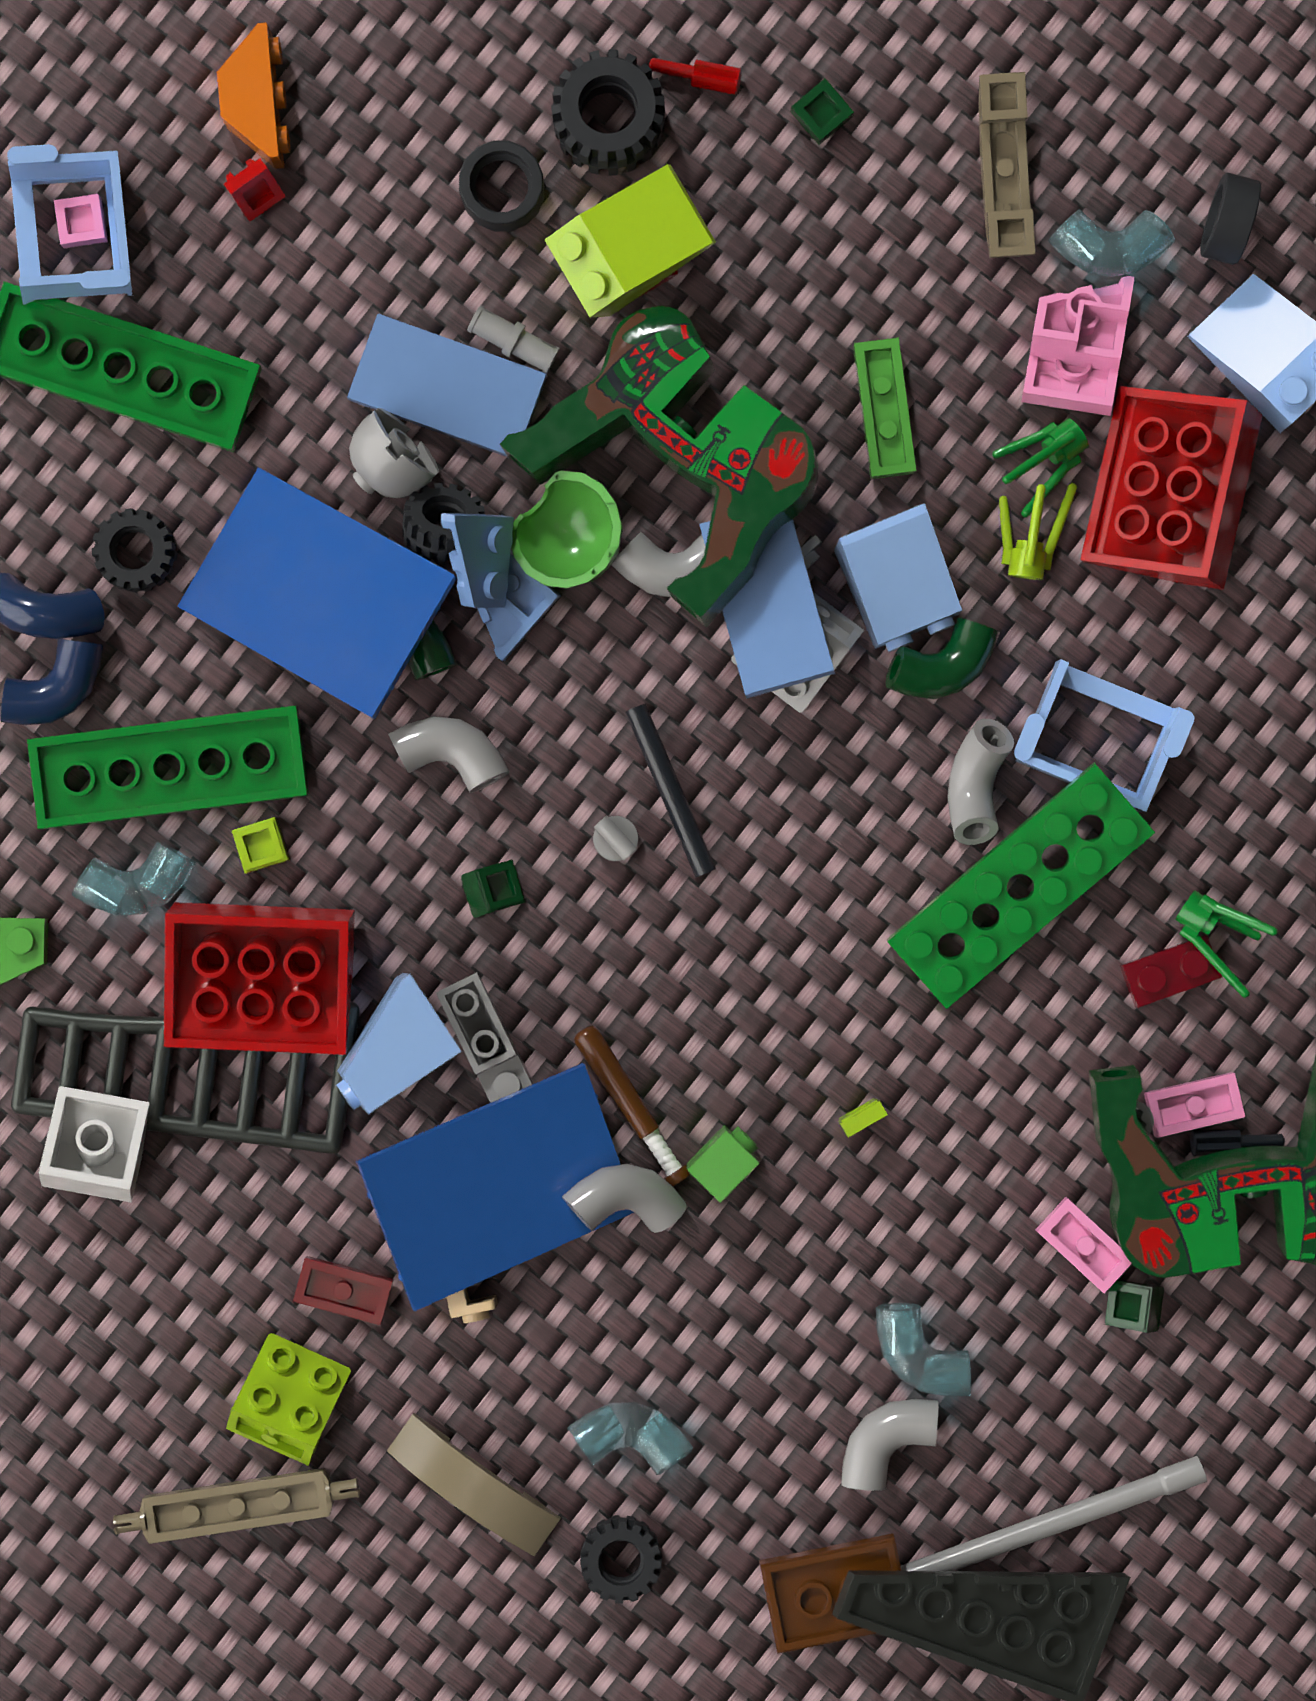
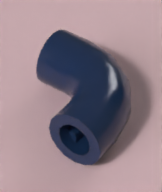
[0,573,105,639]
[1,639,103,725]

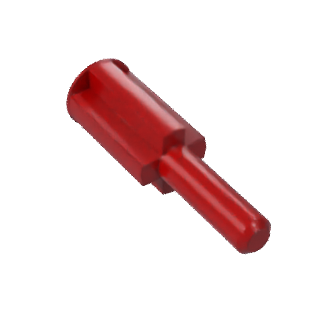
[649,58,741,95]

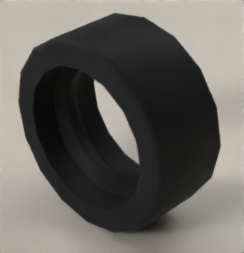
[459,141,544,232]
[1200,172,1261,265]

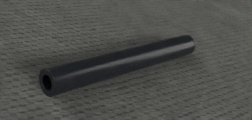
[625,703,716,878]

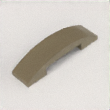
[979,72,1035,258]
[387,1413,561,1556]

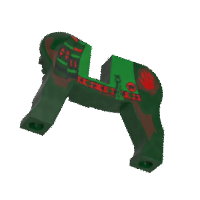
[499,306,819,628]
[1089,1055,1316,1277]

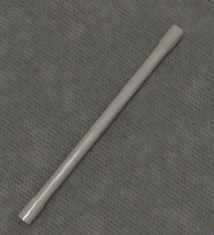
[901,1456,1207,1571]

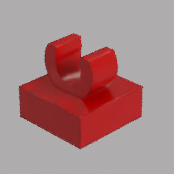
[224,158,286,222]

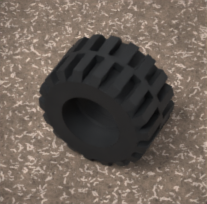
[551,49,665,176]

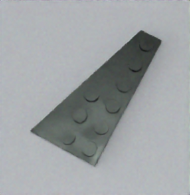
[832,1570,1130,1701]

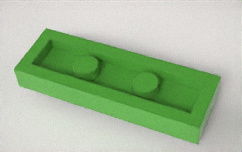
[853,337,916,479]

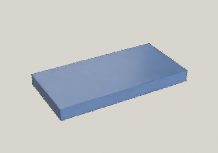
[347,314,547,457]
[699,519,835,698]

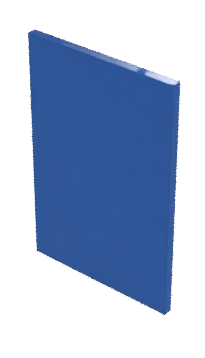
[177,467,457,720]
[356,1063,634,1311]

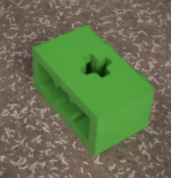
[687,1125,759,1203]

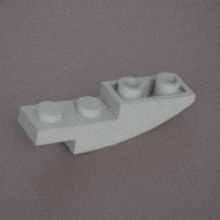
[436,973,534,1103]

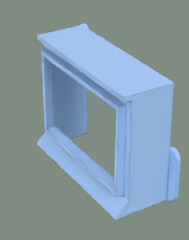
[7,144,132,305]
[1014,660,1194,812]

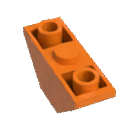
[217,22,291,169]

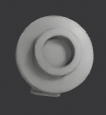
[593,815,638,861]

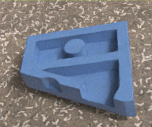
[441,513,514,608]
[477,551,561,661]

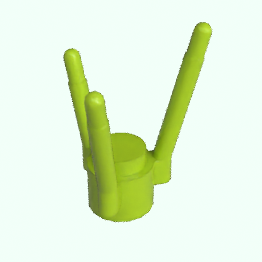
[999,483,1077,580]

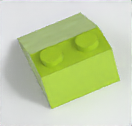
[545,164,716,318]

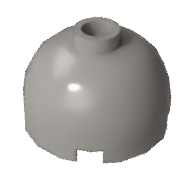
[349,408,439,498]

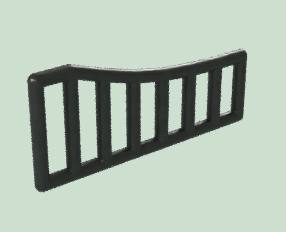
[11,1001,360,1154]

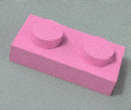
[1144,1072,1245,1138]
[1035,1197,1132,1293]

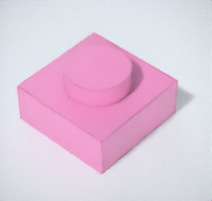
[54,194,108,249]

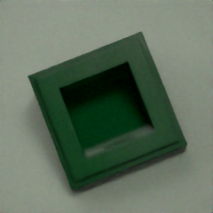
[461,859,525,918]
[1104,1280,1164,1333]

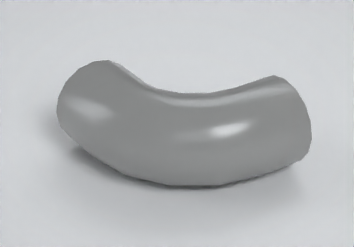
[612,532,705,598]
[388,716,510,793]
[948,719,1014,845]
[562,1164,686,1233]
[841,1399,938,1491]

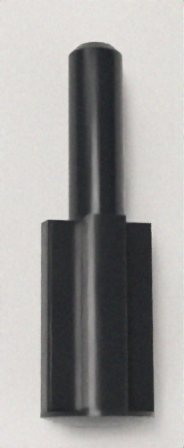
[1190,1129,1285,1157]

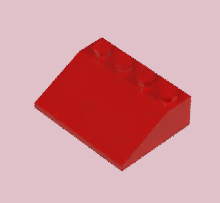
[1080,386,1263,590]
[164,902,355,1055]

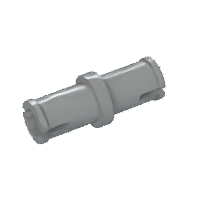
[467,305,560,374]

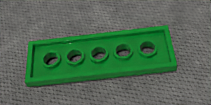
[0,281,262,453]
[27,706,309,830]
[887,762,1155,1009]

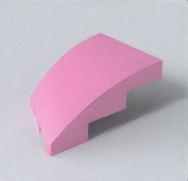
[1022,276,1135,416]

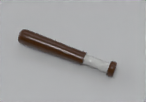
[574,1026,691,1186]

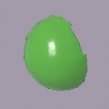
[511,470,623,588]

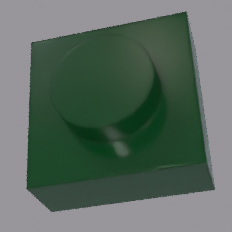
[790,78,854,145]

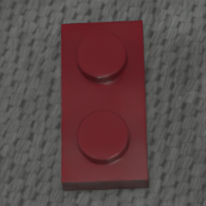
[1120,935,1222,1008]
[293,1256,394,1325]

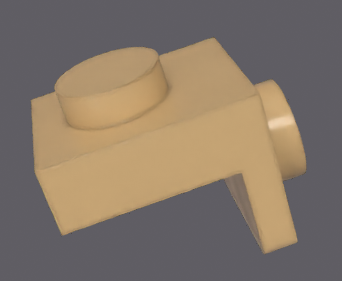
[443,1288,498,1323]

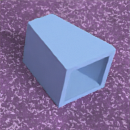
[834,504,962,652]
[336,973,461,1114]

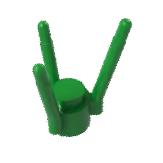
[992,418,1089,517]
[1175,890,1278,998]

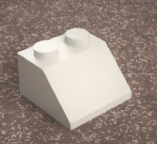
[38,1086,150,1203]

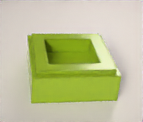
[231,817,290,874]
[838,1098,888,1138]

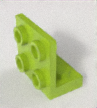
[226,1333,351,1466]

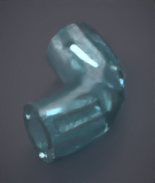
[1048,209,1175,277]
[72,841,196,916]
[876,1303,971,1396]
[567,1402,693,1475]

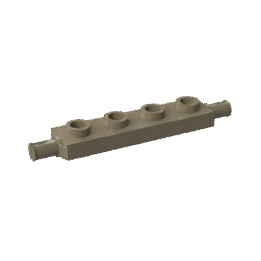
[113,1468,360,1544]

